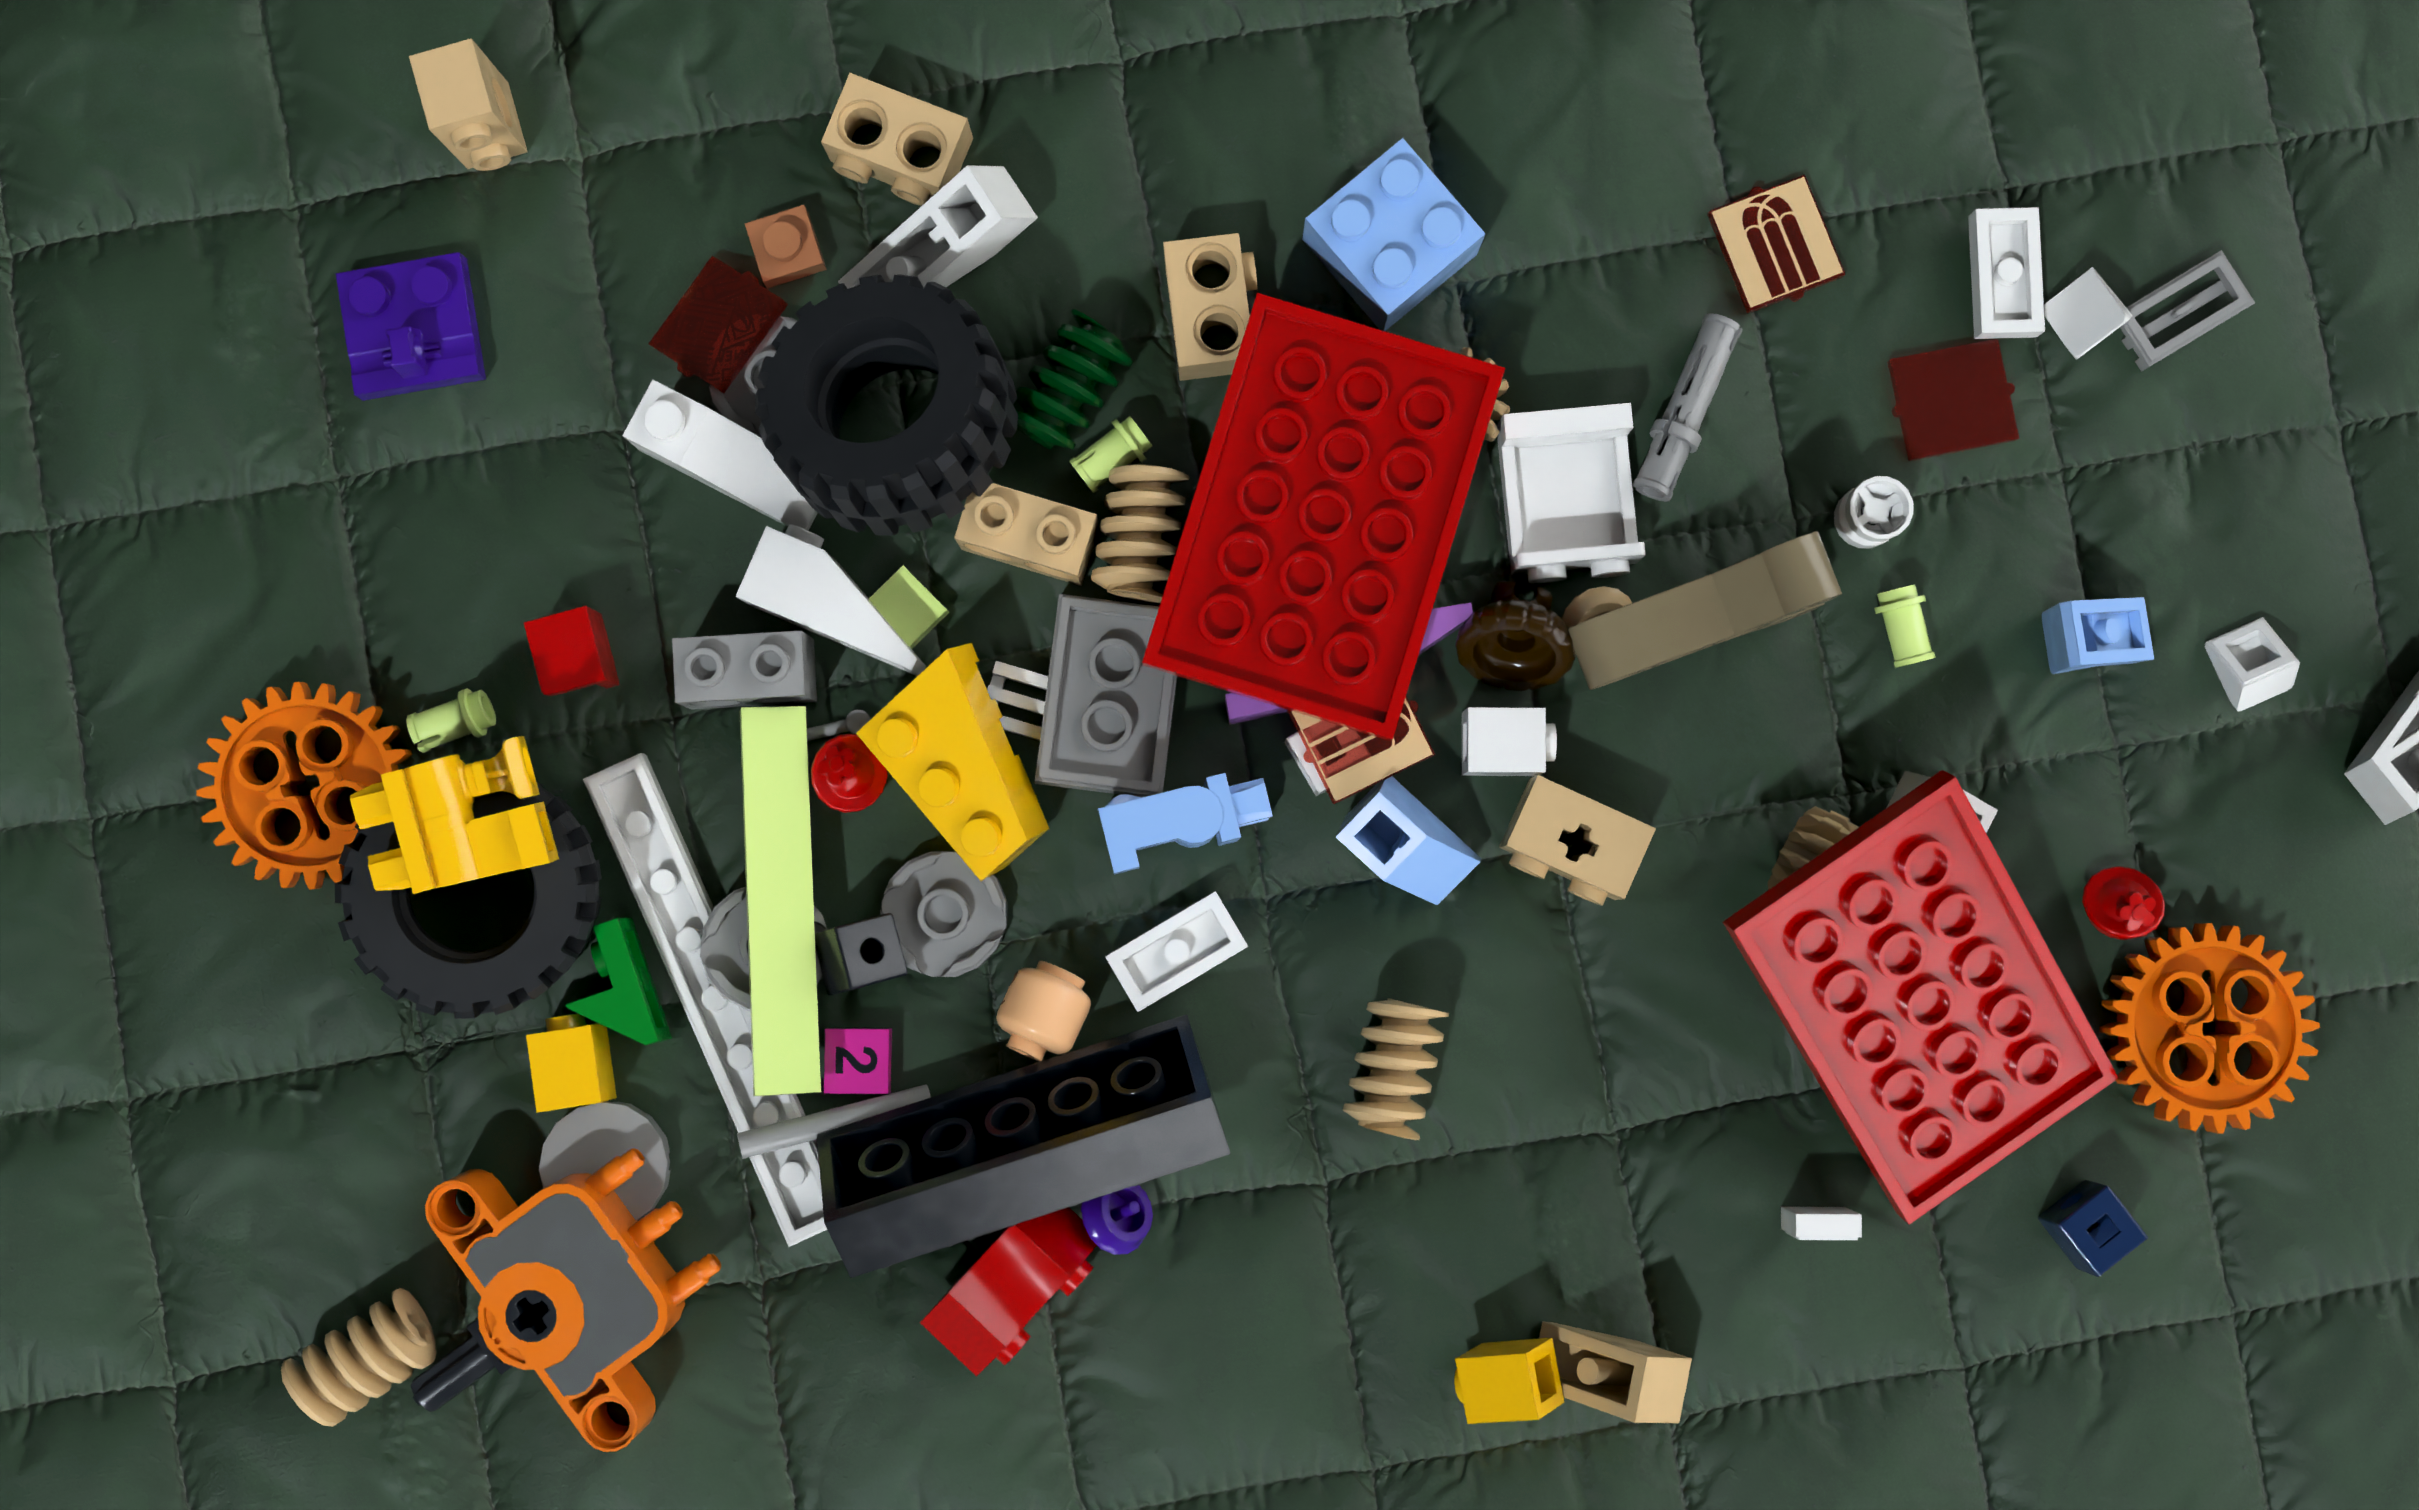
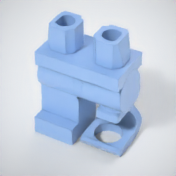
[1098,773,1273,875]

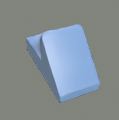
[2041,597,2154,674]

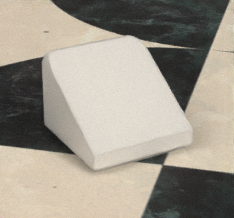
[2044,267,2133,360]
[2205,617,2300,712]

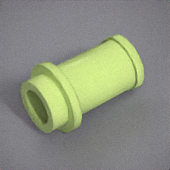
[1069,416,1152,493]
[1874,584,1935,668]
[406,688,496,753]

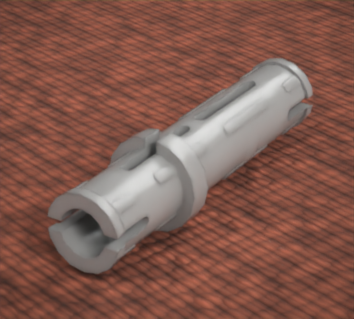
[1632,313,1743,502]

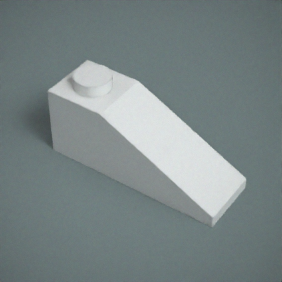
[838,165,1038,289]
[622,380,818,530]
[735,524,926,676]

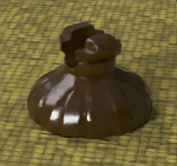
[1455,581,1575,691]

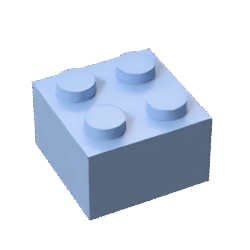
[1302,138,1485,331]

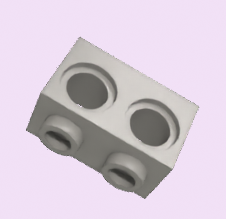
[672,630,817,710]

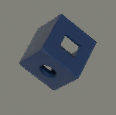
[2038,1180,2148,1277]

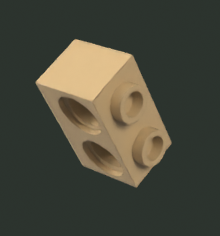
[821,73,973,206]
[1163,233,1257,381]
[954,483,1100,586]

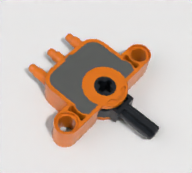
[410,1148,721,1452]

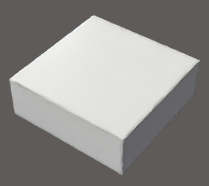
[1781,1207,1862,1240]

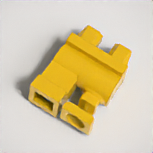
[350,736,559,894]

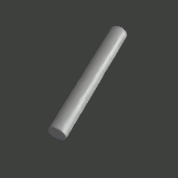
[737,1084,931,1159]

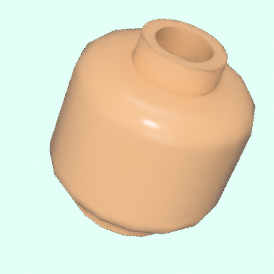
[996,961,1091,1062]

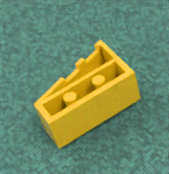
[856,643,1050,881]

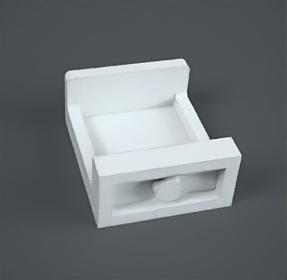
[1497,403,1646,583]

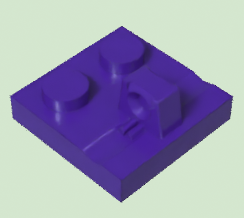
[335,252,486,401]

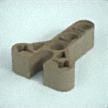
[1567,531,1842,690]

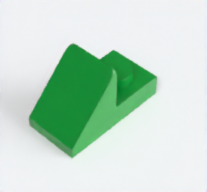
[565,918,672,1045]

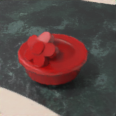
[811,734,888,813]
[2082,866,2165,940]

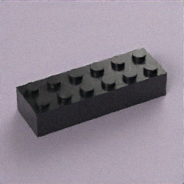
[817,1014,1231,1278]

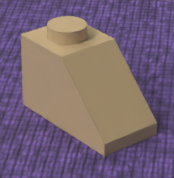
[1539,1321,1692,1423]

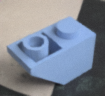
[1336,775,1482,905]

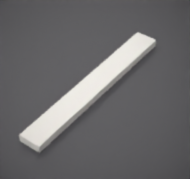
[583,753,827,1247]

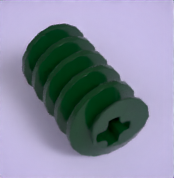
[1016,308,1134,450]

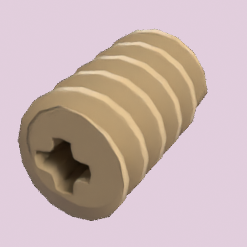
[1091,464,1189,603]
[1342,998,1449,1140]
[281,1288,437,1427]

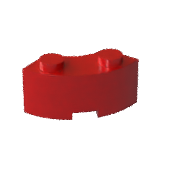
[920,1207,1097,1377]

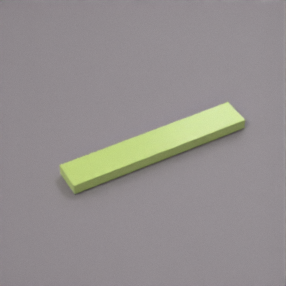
[740,706,821,1096]

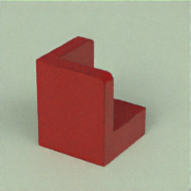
[524,606,619,696]

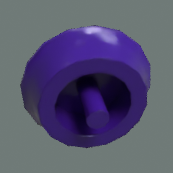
[1081,1185,1153,1255]

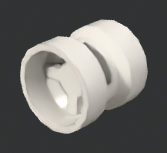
[1834,476,1913,549]

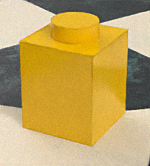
[526,1014,617,1113]
[1454,1338,1565,1424]

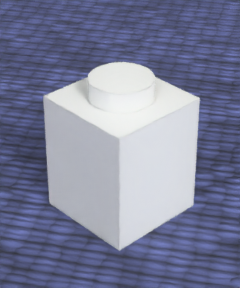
[1462,707,1557,776]

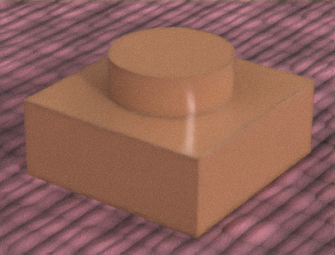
[745,205,827,289]

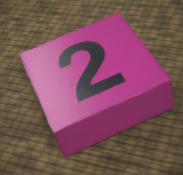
[824,1028,892,1094]

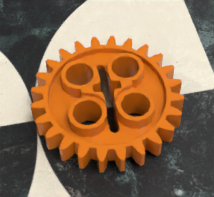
[196,682,413,890]
[2099,923,2320,1134]

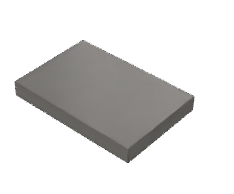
[1035,594,1177,797]

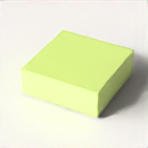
[869,565,950,649]

